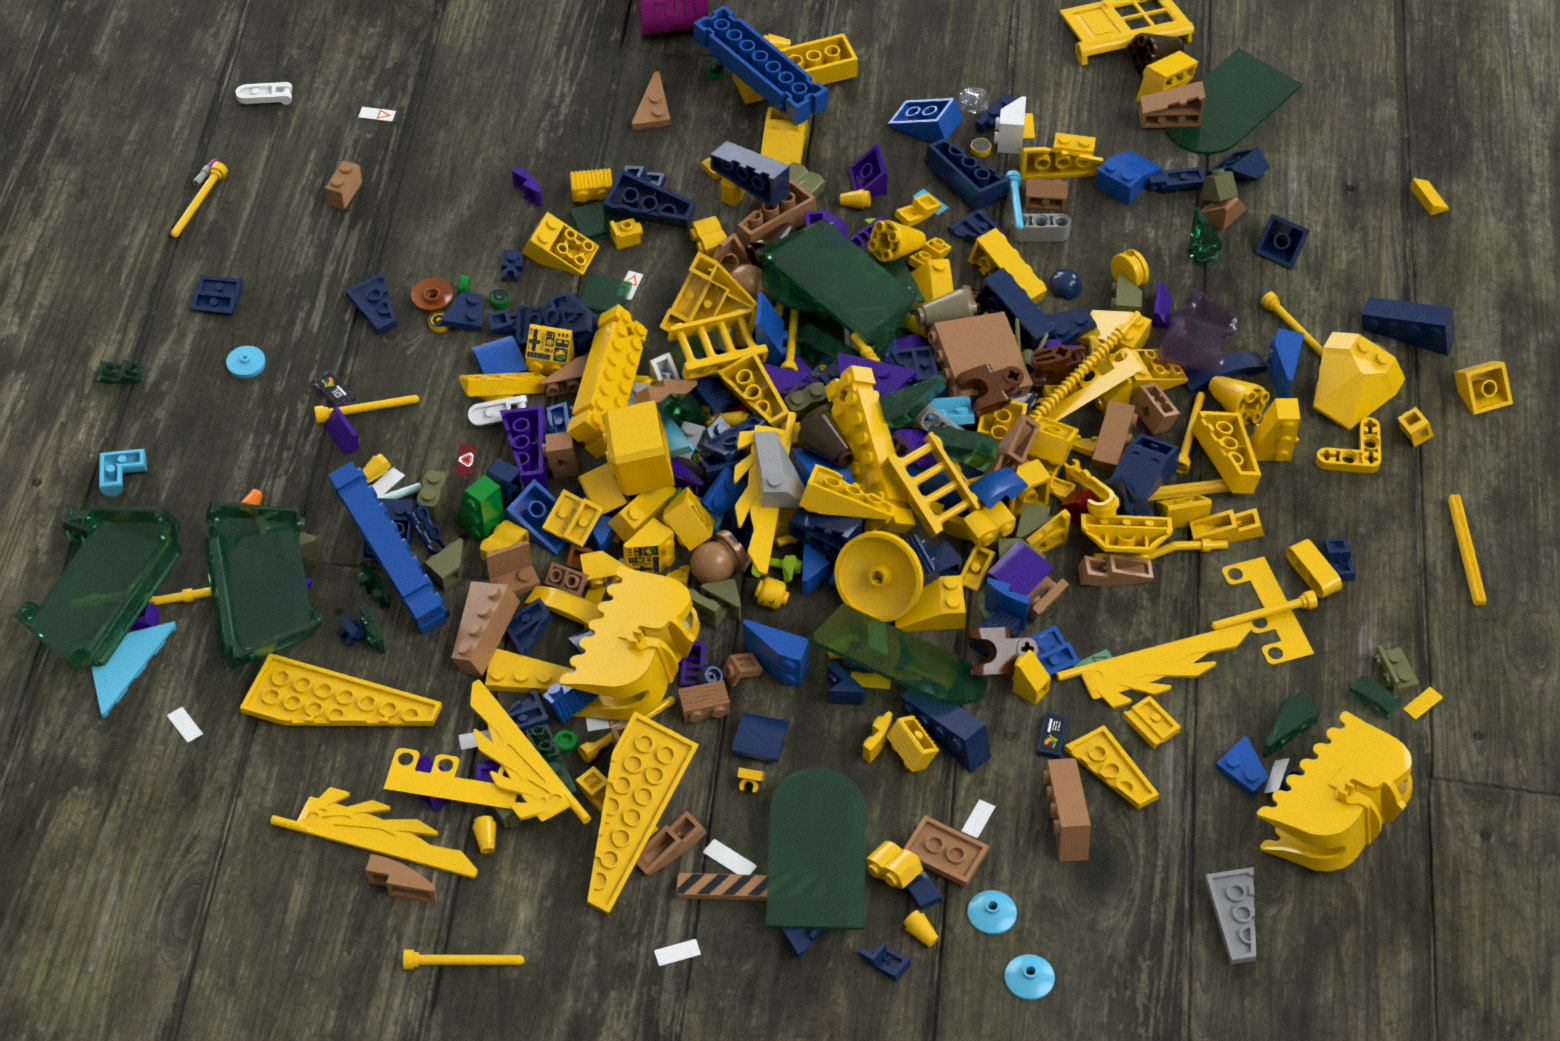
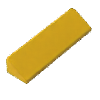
[459,372,546,397]

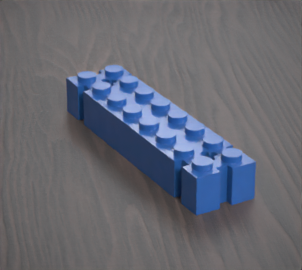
[694,5,828,126]
[328,462,447,635]

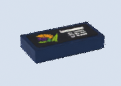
[1036,712,1068,759]

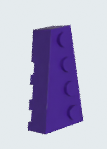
[500,405,548,490]

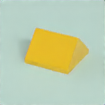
[578,463,631,515]
[1156,494,1212,529]

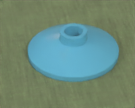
[967,890,1017,935]
[1004,954,1055,1000]

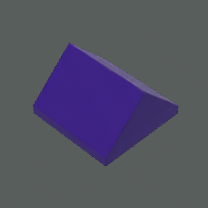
[848,144,888,197]
[765,364,812,402]

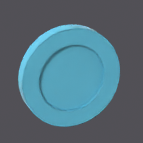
[226,346,266,378]

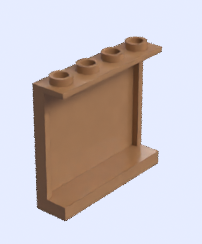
[928,311,1033,399]

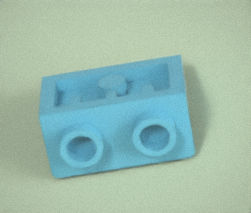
[926,396,975,425]

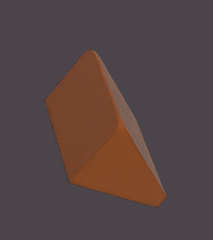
[566,544,596,570]

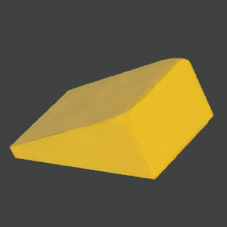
[960,545,997,592]

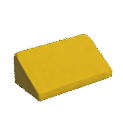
[1410,178,1449,216]

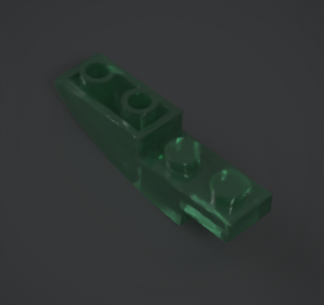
[524,722,578,798]

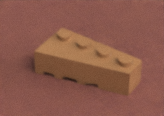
[451,581,520,676]

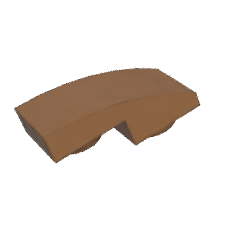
[545,562,589,597]

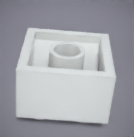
[994,96,1026,154]

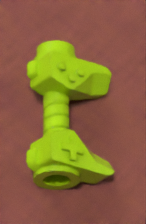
[751,555,803,583]

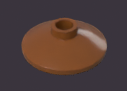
[411,278,453,311]

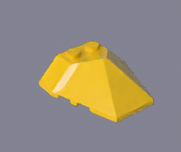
[660,251,757,348]
[1313,332,1405,431]

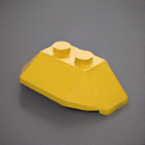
[1081,514,1173,553]

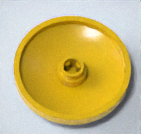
[834,531,924,622]

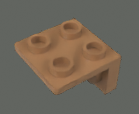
[485,541,541,596]
[1028,576,1069,623]

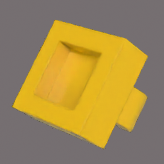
[737,768,765,793]

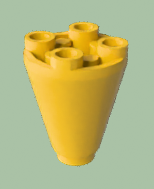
[868,220,926,262]
[1208,376,1270,425]

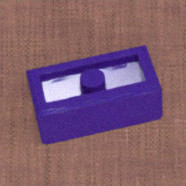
[1152,282,1171,328]
[326,406,359,455]

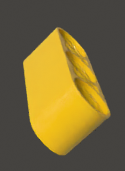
[1286,539,1342,598]

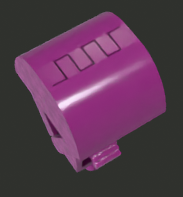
[636,0,708,36]

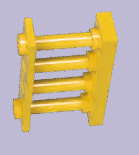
[668,308,768,380]
[883,432,981,539]

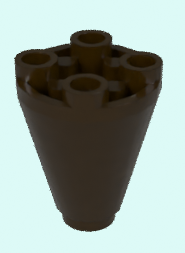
[1127,33,1184,72]
[745,222,797,274]
[797,410,854,468]

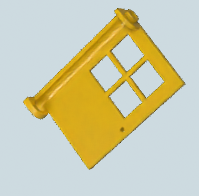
[1060,0,1194,65]

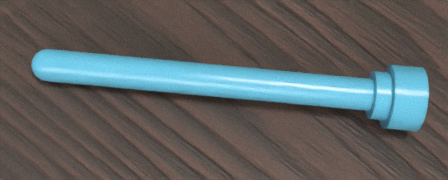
[1005,170,1024,230]

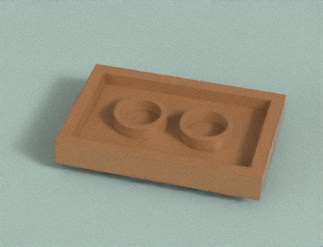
[903,815,989,887]

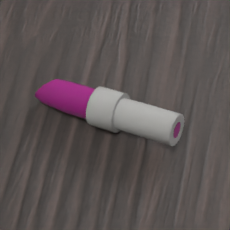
[192,158,218,186]

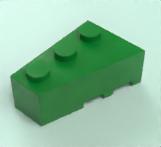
[455,475,504,541]

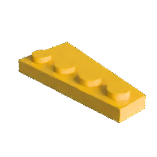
[485,649,575,694]
[1064,725,1159,810]

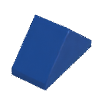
[589,515,616,553]
[802,544,830,594]

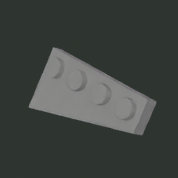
[1205,867,1256,965]

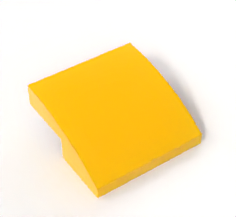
[542,489,604,548]

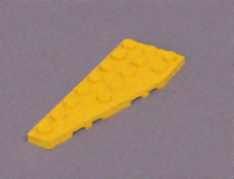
[240,653,442,726]
[587,711,699,915]

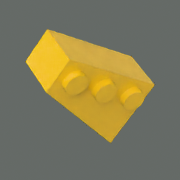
[1136,51,1198,102]
[1249,398,1300,462]

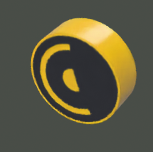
[429,312,449,333]

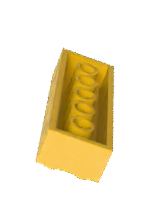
[732,33,858,104]

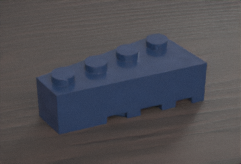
[925,138,1011,210]
[710,141,790,208]
[603,169,696,229]
[976,267,1056,351]
[1361,297,1455,356]
[900,681,991,773]

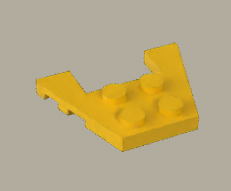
[1026,435,1098,501]

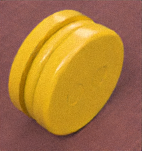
[1111,249,1149,287]

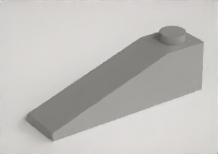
[753,431,805,508]

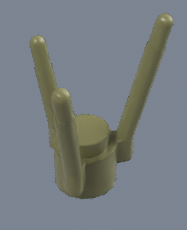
[1015,318,1049,372]

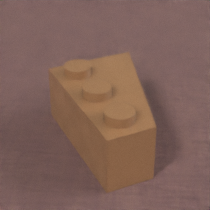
[1138,81,1205,128]
[1092,400,1138,472]

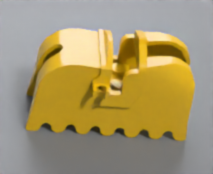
[559,566,700,721]
[1257,711,1413,872]

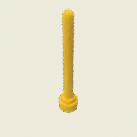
[171,162,228,238]
[1260,291,1323,358]
[781,308,799,371]
[1175,392,1205,474]
[314,395,419,424]
[1211,590,1318,630]
[578,696,675,763]
[403,949,524,970]

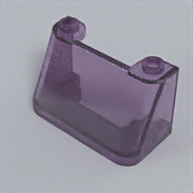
[1156,288,1238,372]

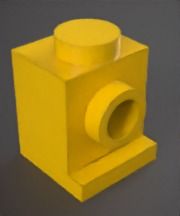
[610,218,643,250]
[1397,407,1433,447]

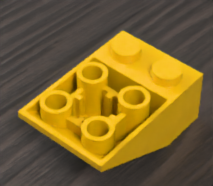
[761,107,808,165]
[521,212,599,276]
[1114,349,1188,398]

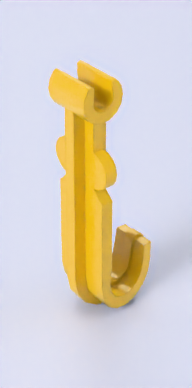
[1064,459,1119,519]

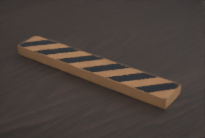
[677,873,825,902]

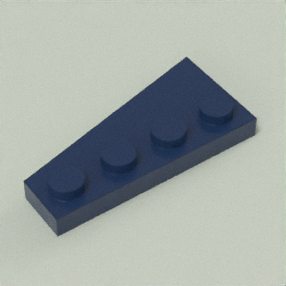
[516,305,592,347]

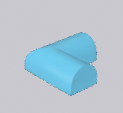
[99,449,147,497]

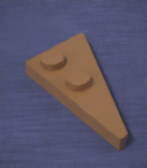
[632,71,671,130]

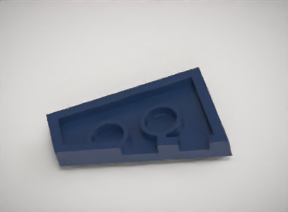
[345,273,397,335]

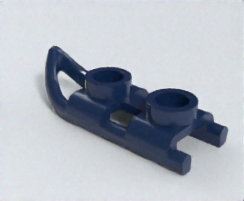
[404,501,446,554]

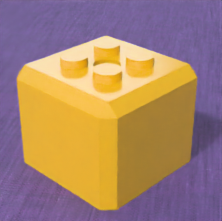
[603,400,675,496]

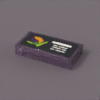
[312,370,356,407]

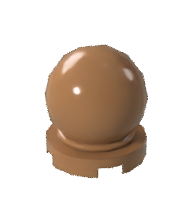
[729,264,779,304]
[690,530,749,584]

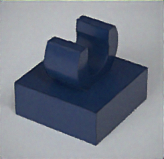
[338,615,370,646]

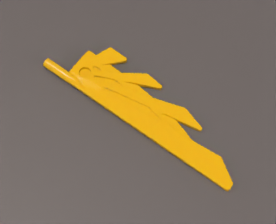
[734,412,796,575]
[1056,622,1251,709]
[470,680,591,824]
[270,787,478,879]

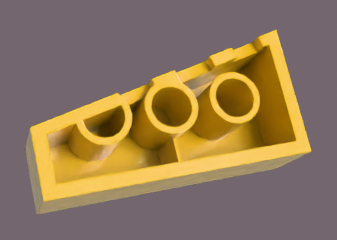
[968,228,1047,304]
[717,351,789,429]
[1191,411,1261,494]

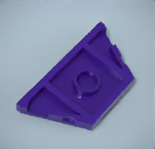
[837,352,917,407]

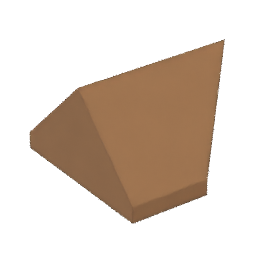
[1198,196,1247,231]
[712,232,752,273]

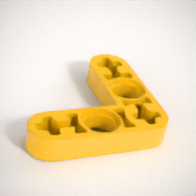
[1315,417,1381,473]

